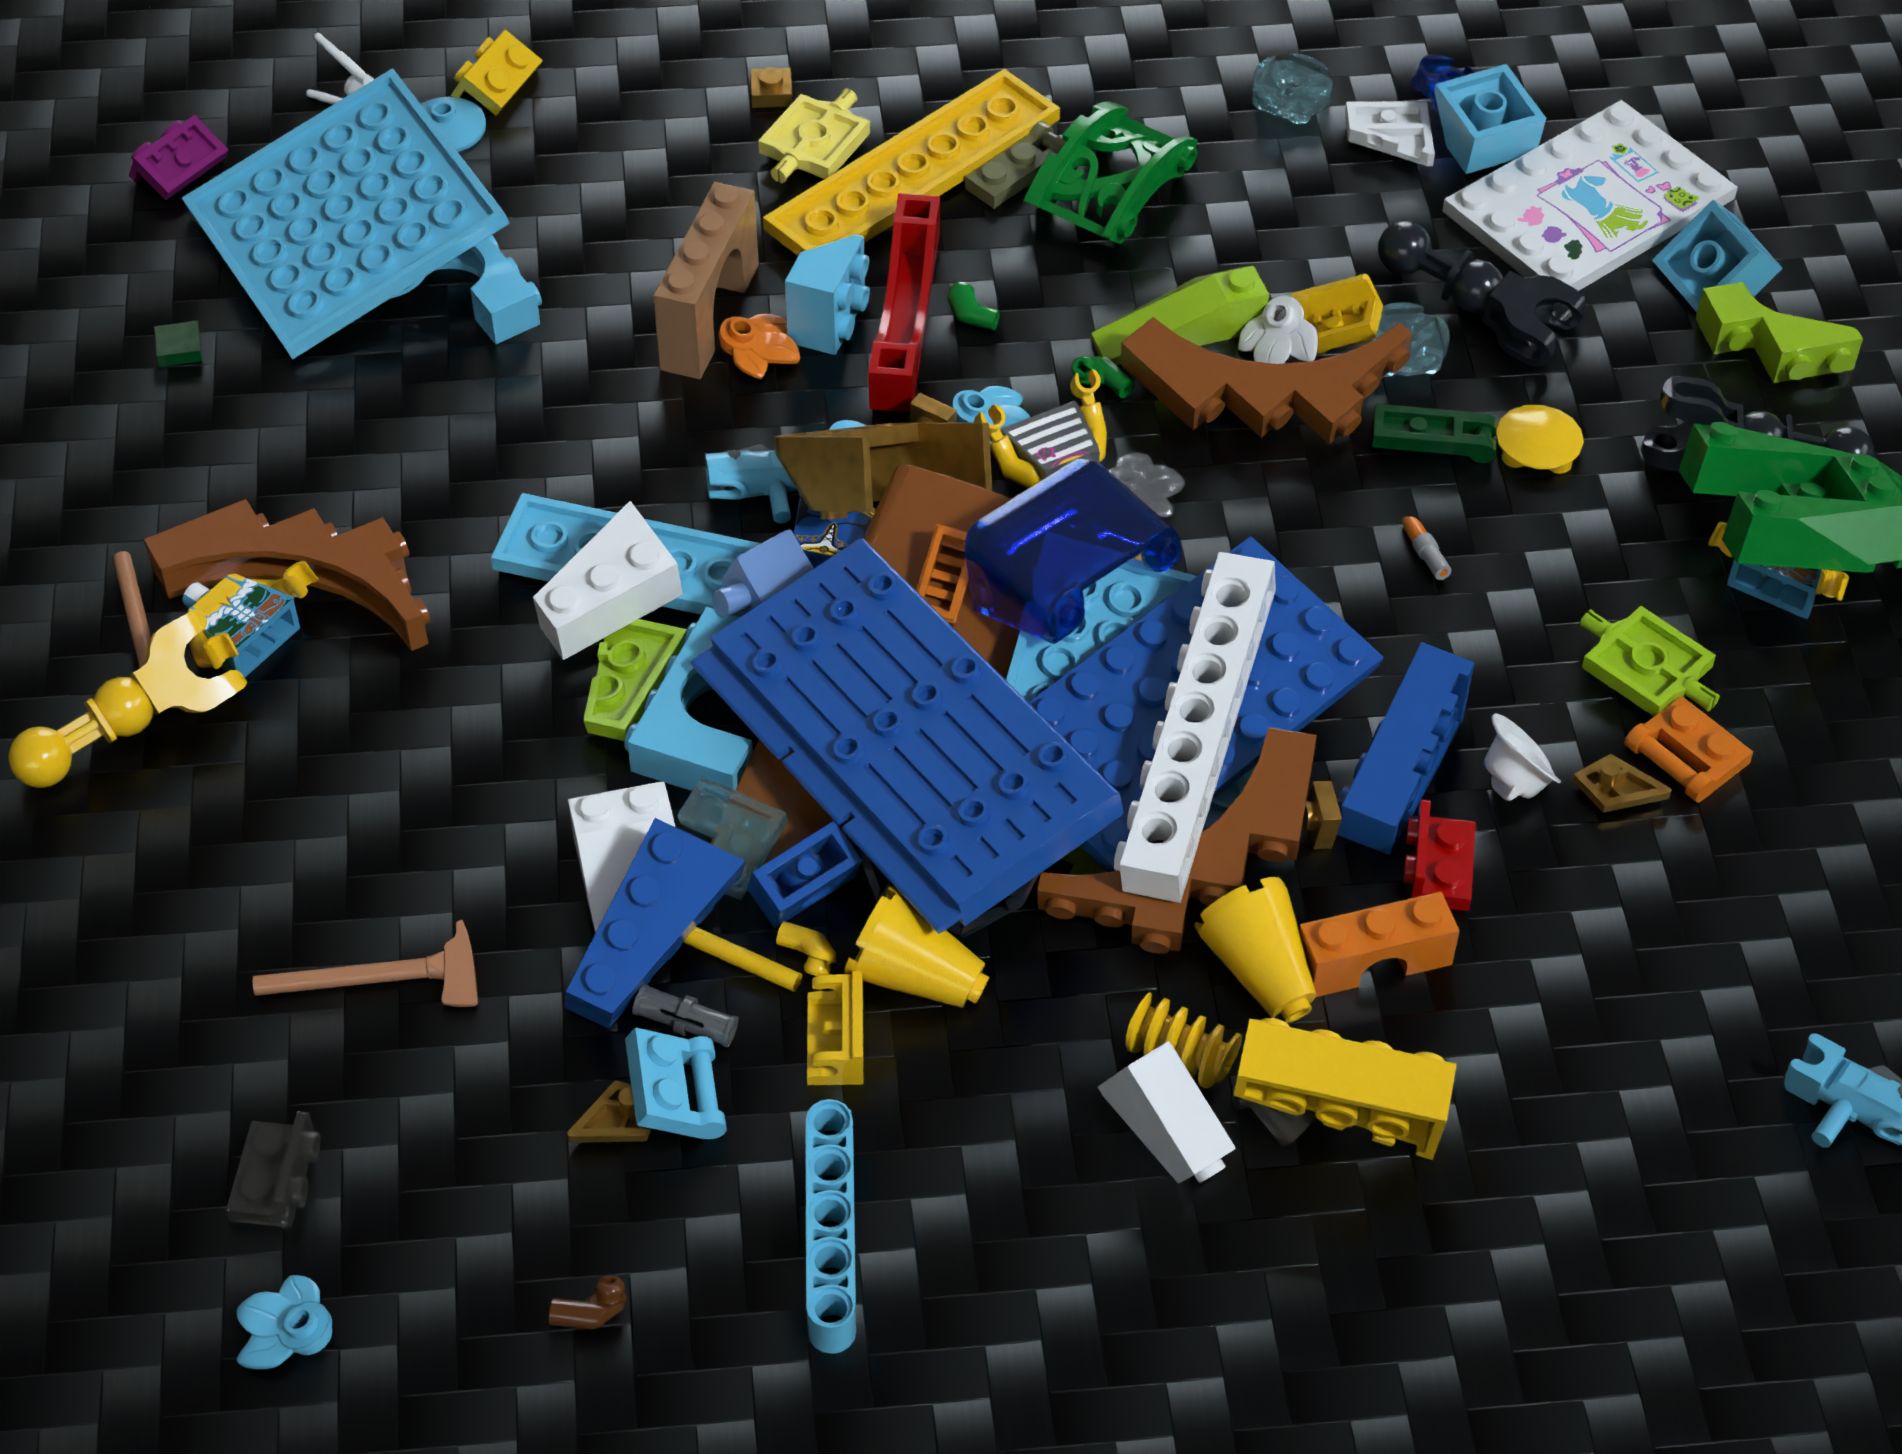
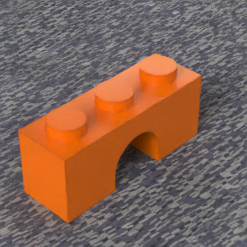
[1299,891,1459,997]

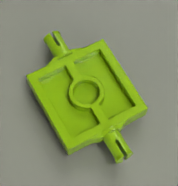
[1580,606,1720,717]

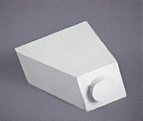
[1098,1041,1236,1184]

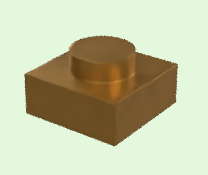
[751,68,792,108]
[910,393,957,423]
[1302,781,1342,849]

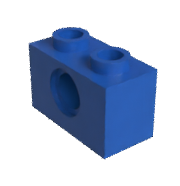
[747,821,862,928]

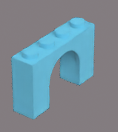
[624,607,753,803]

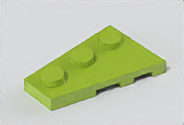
[583,619,687,741]

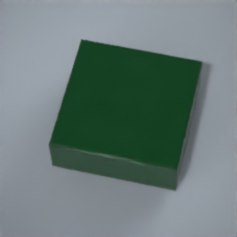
[154,321,203,367]

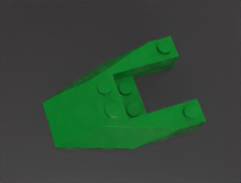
[1679,422,1902,573]

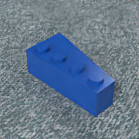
[1337,642,1475,856]
[564,818,745,1029]

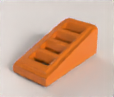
[916,523,982,626]

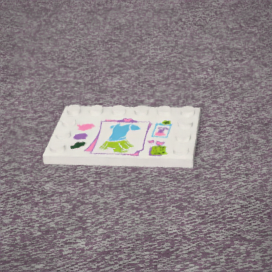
[1443,100,1738,291]

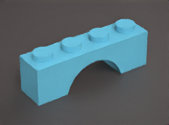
[436,235,542,344]

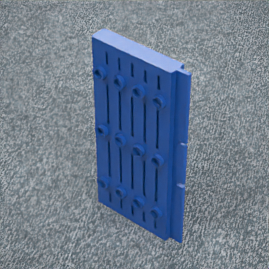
[691,538,1123,934]

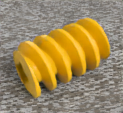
[1126,991,1243,1089]

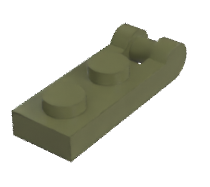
[965,121,1066,209]

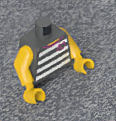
[973,369,1107,503]

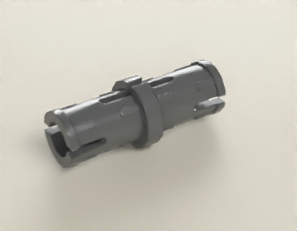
[632,984,739,1048]

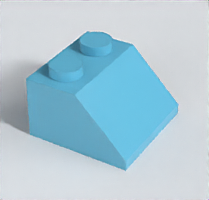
[1434,64,1546,174]
[1652,200,1783,312]

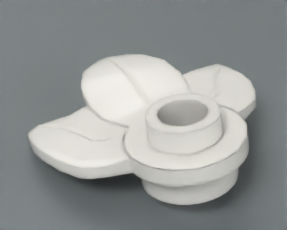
[1238,295,1318,364]

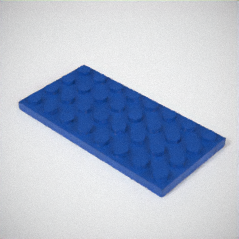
[1028,536,1384,872]

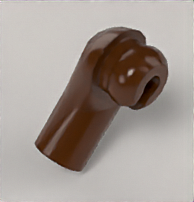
[549,1275,627,1329]

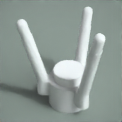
[306,33,374,105]

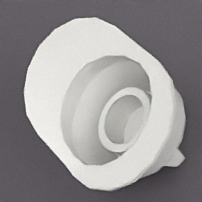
[1484,713,1561,801]

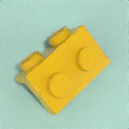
[451,29,543,115]
[1290,274,1383,355]

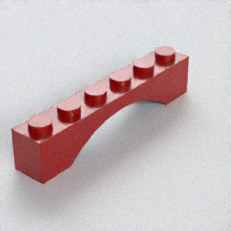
[868,193,940,413]

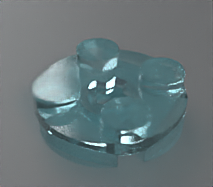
[1252,54,1333,124]
[1362,302,1450,377]

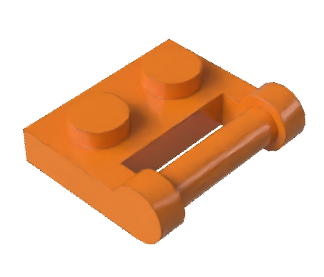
[1624,696,1753,803]

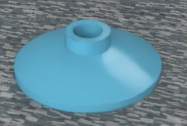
[421,97,486,152]

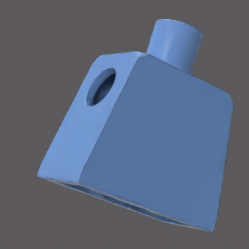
[713,529,814,617]

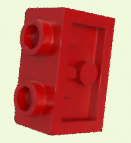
[1403,799,1476,911]

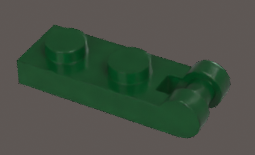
[1372,404,1497,463]

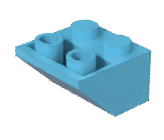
[785,235,870,355]

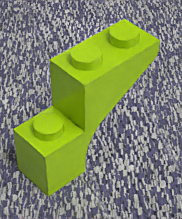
[1695,282,1863,383]

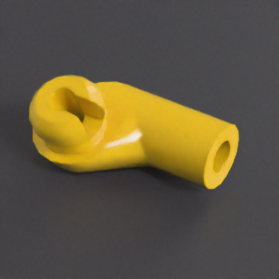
[776,921,837,976]

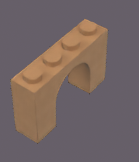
[654,181,759,379]

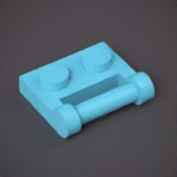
[625,1028,727,1139]

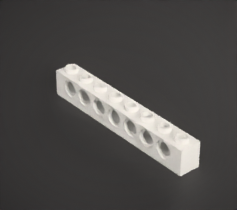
[1114,552,1276,903]

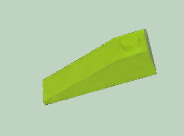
[1091,266,1269,365]

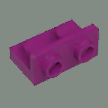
[129,114,229,200]

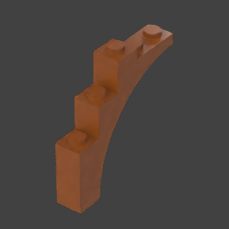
[1121,317,1413,445]
[144,499,431,651]
[1037,727,1317,954]

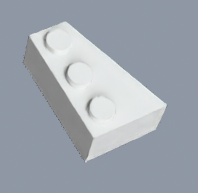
[533,501,683,660]

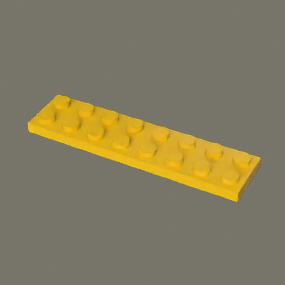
[763,69,1060,256]

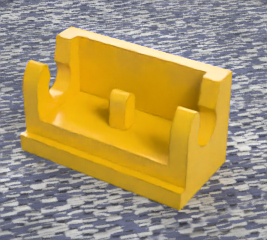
[807,971,863,1085]

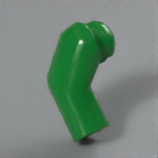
[947,282,1000,331]
[1071,356,1135,398]

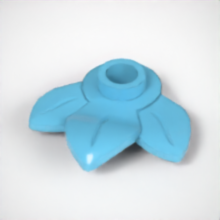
[951,386,1030,452]
[237,1275,332,1369]

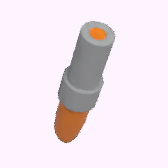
[1402,517,1452,580]

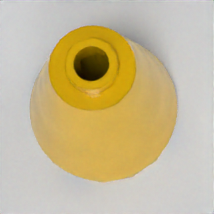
[1194,877,1317,1023]
[844,886,990,1008]

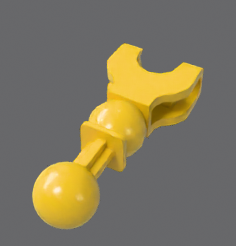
[8,609,247,788]

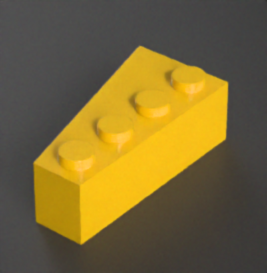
[1233,1018,1457,1160]

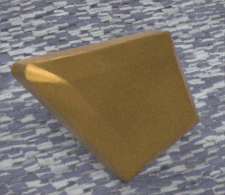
[1572,754,1671,813]
[567,1080,652,1143]

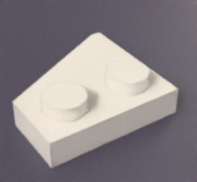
[1345,101,1435,166]

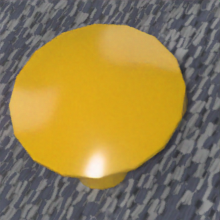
[1496,405,1584,474]

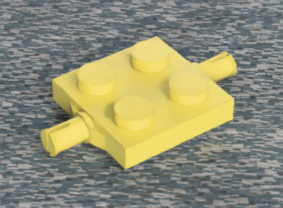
[758,88,870,183]

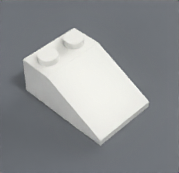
[568,781,675,934]

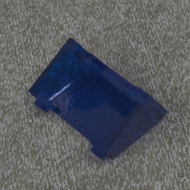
[965,457,1182,644]

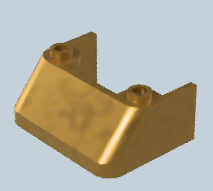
[774,423,992,519]

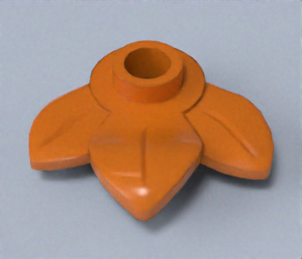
[718,314,800,379]

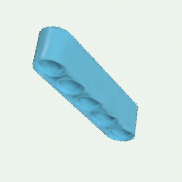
[806,1099,856,1354]

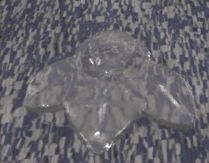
[1101,453,1185,517]

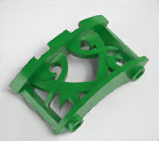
[1024,101,1198,244]

